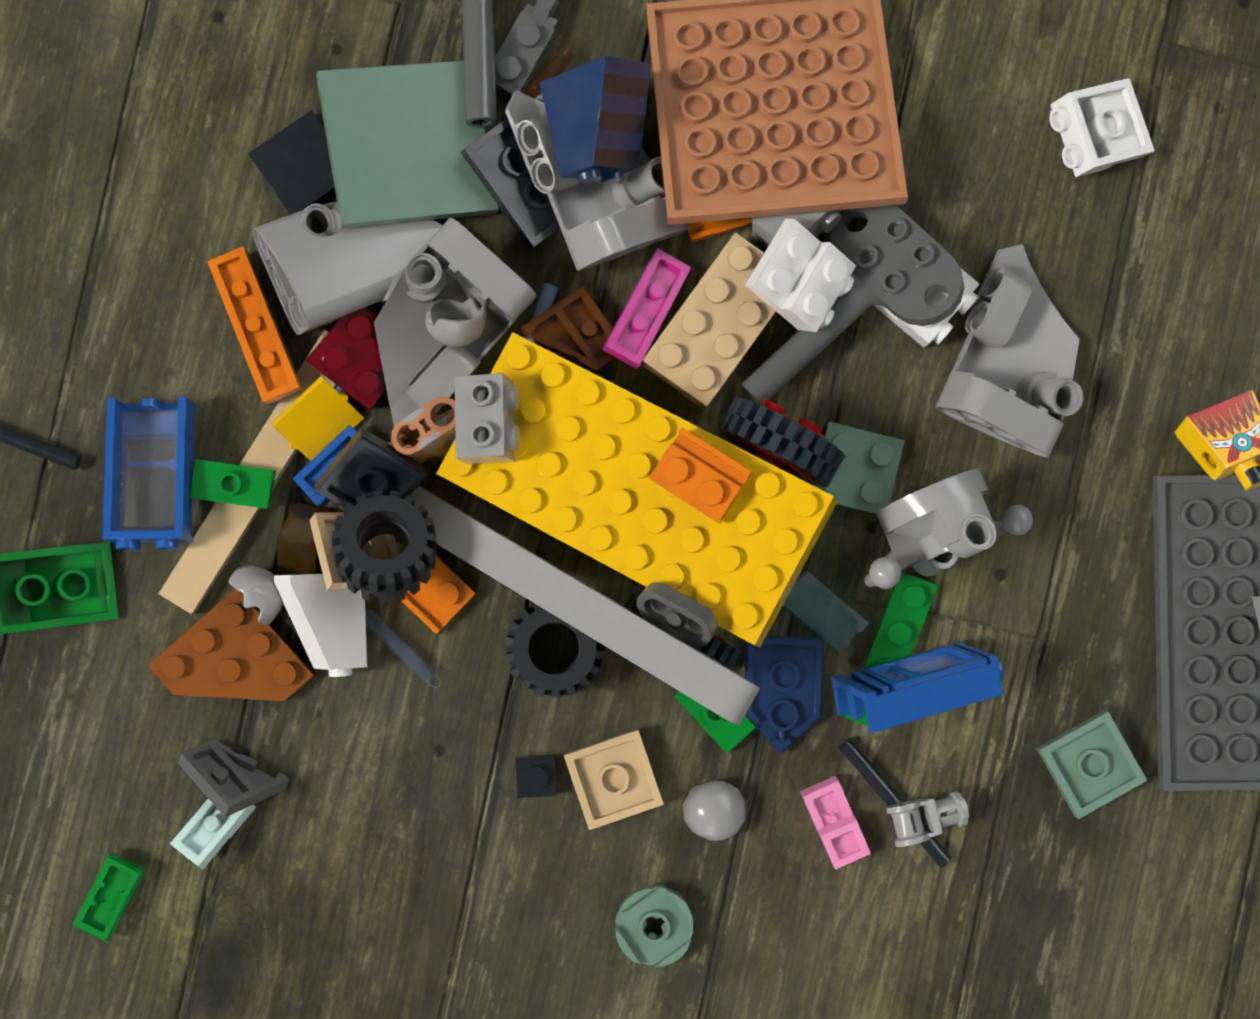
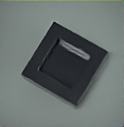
[515,755,557,798]

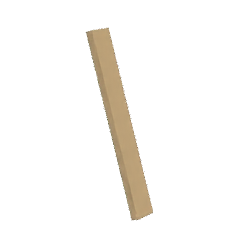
[158,329,336,614]

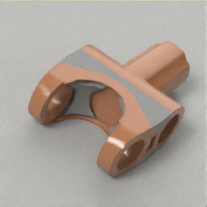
[388,397,456,465]

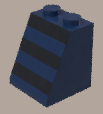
[540,56,651,185]

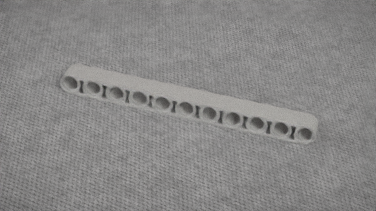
[410,486,760,725]

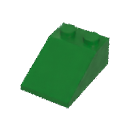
[0,541,119,634]

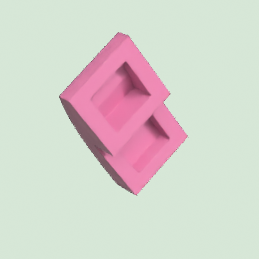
[800,776,871,870]

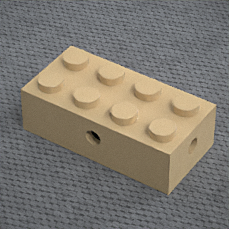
[642,232,776,410]

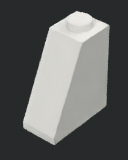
[274,574,367,677]

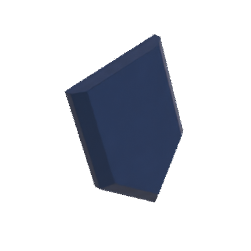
[744,636,824,754]

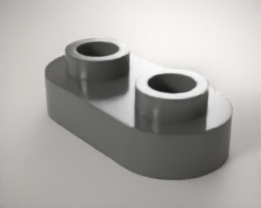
[637,582,718,647]

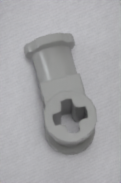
[885,791,969,847]

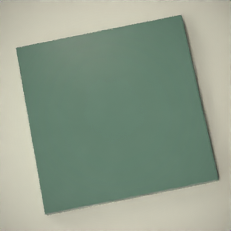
[316,61,499,228]

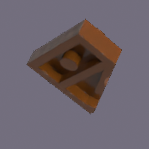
[520,286,617,374]

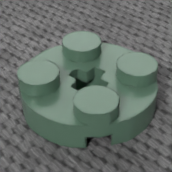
[616,884,693,967]

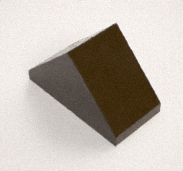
[277,502,333,575]

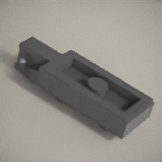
[495,0,560,96]

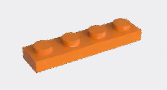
[207,246,303,405]

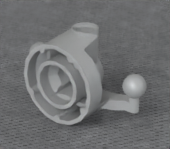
[864,468,1033,589]

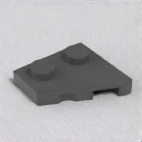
[178,740,289,817]

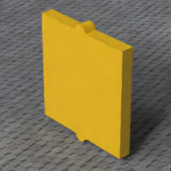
[271,376,364,461]

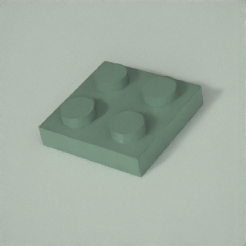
[812,422,905,514]
[1036,710,1147,819]

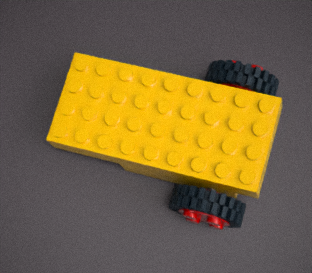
[436,332,845,669]

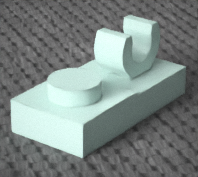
[170,799,256,870]

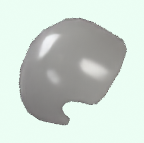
[425,297,487,347]
[229,565,284,625]
[683,780,746,841]

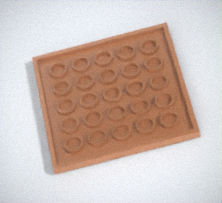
[646,0,908,225]

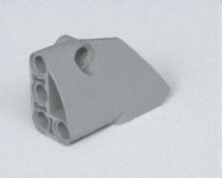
[505,90,689,271]
[252,202,442,335]
[374,217,536,426]
[935,244,1083,458]

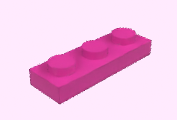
[602,248,691,369]

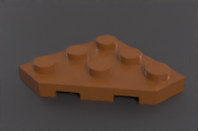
[148,589,316,701]

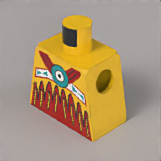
[1174,390,1260,491]

